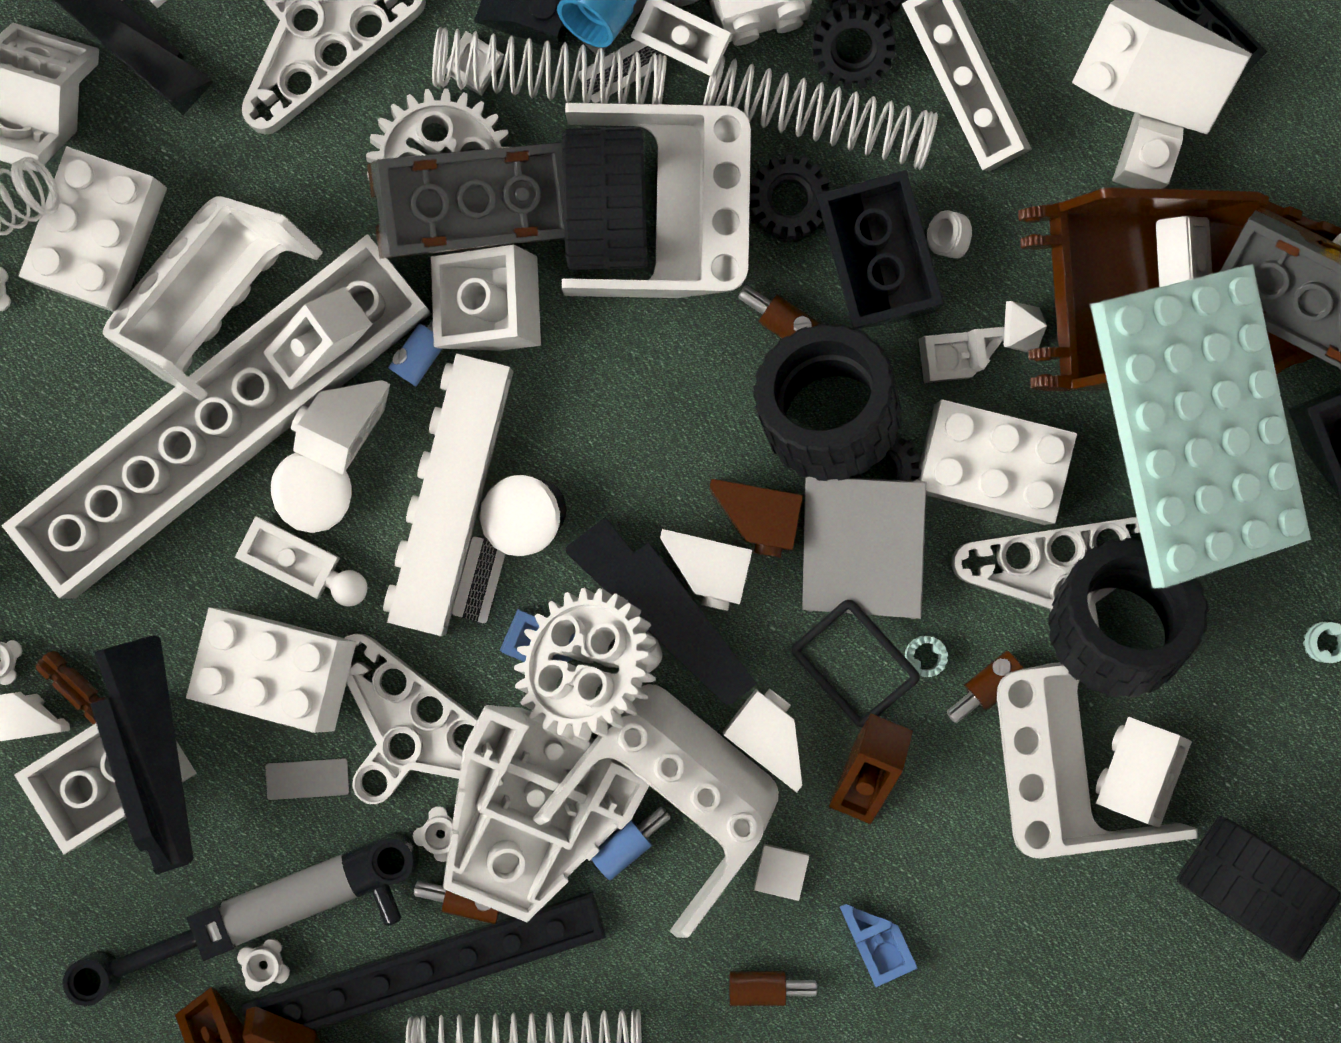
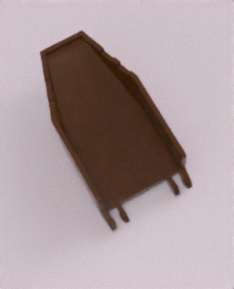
[1018,188,1341,391]

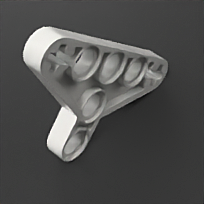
[242,0,426,134]
[951,517,1140,627]
[345,634,478,804]

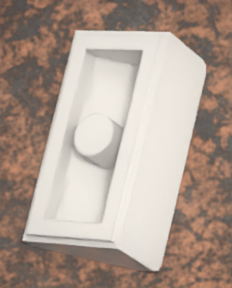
[1156,216,1212,287]

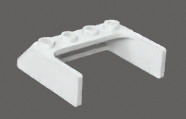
[562,103,751,298]
[103,196,323,401]
[997,662,1199,858]
[533,684,779,938]

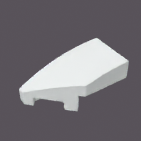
[919,327,1004,383]
[0,692,70,741]

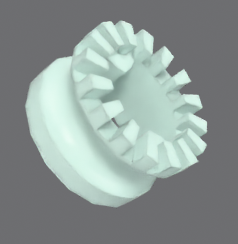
[1303,622,1341,663]
[905,636,948,677]

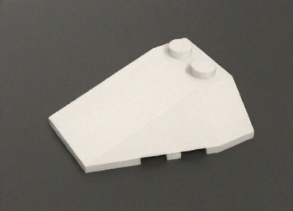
[443,705,650,922]

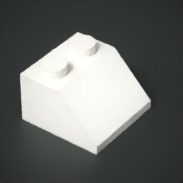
[431,245,541,351]

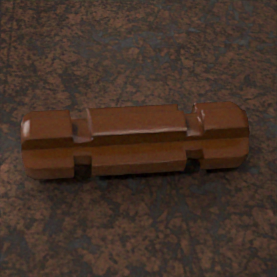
[35,651,106,725]

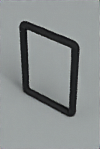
[792,600,920,727]

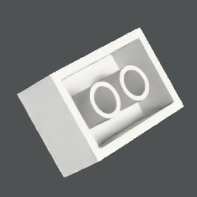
[19,146,167,312]
[918,399,1077,525]
[186,607,356,733]
[15,724,197,855]

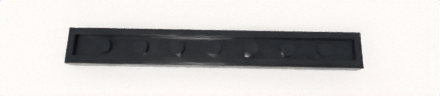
[241,891,606,1030]

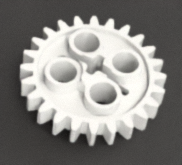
[366,88,509,199]
[514,588,658,741]

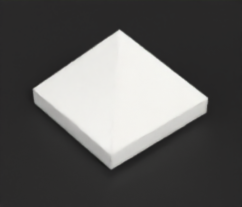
[1003,301,1047,352]

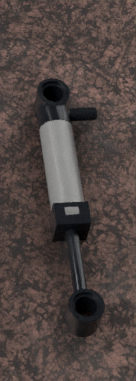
[62,833,419,1006]

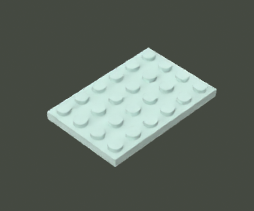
[1090,264,1311,588]

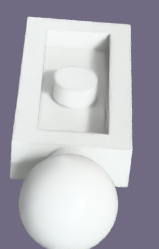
[235,516,367,607]

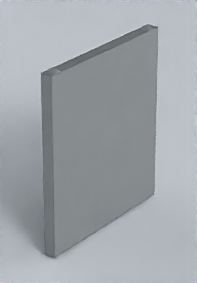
[802,477,927,619]

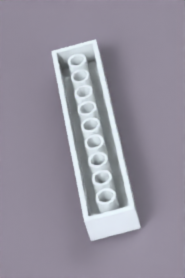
[1,234,432,599]

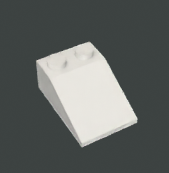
[1072,0,1252,134]

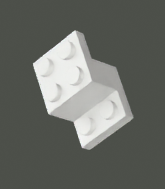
[664,0,812,46]
[0,23,99,172]

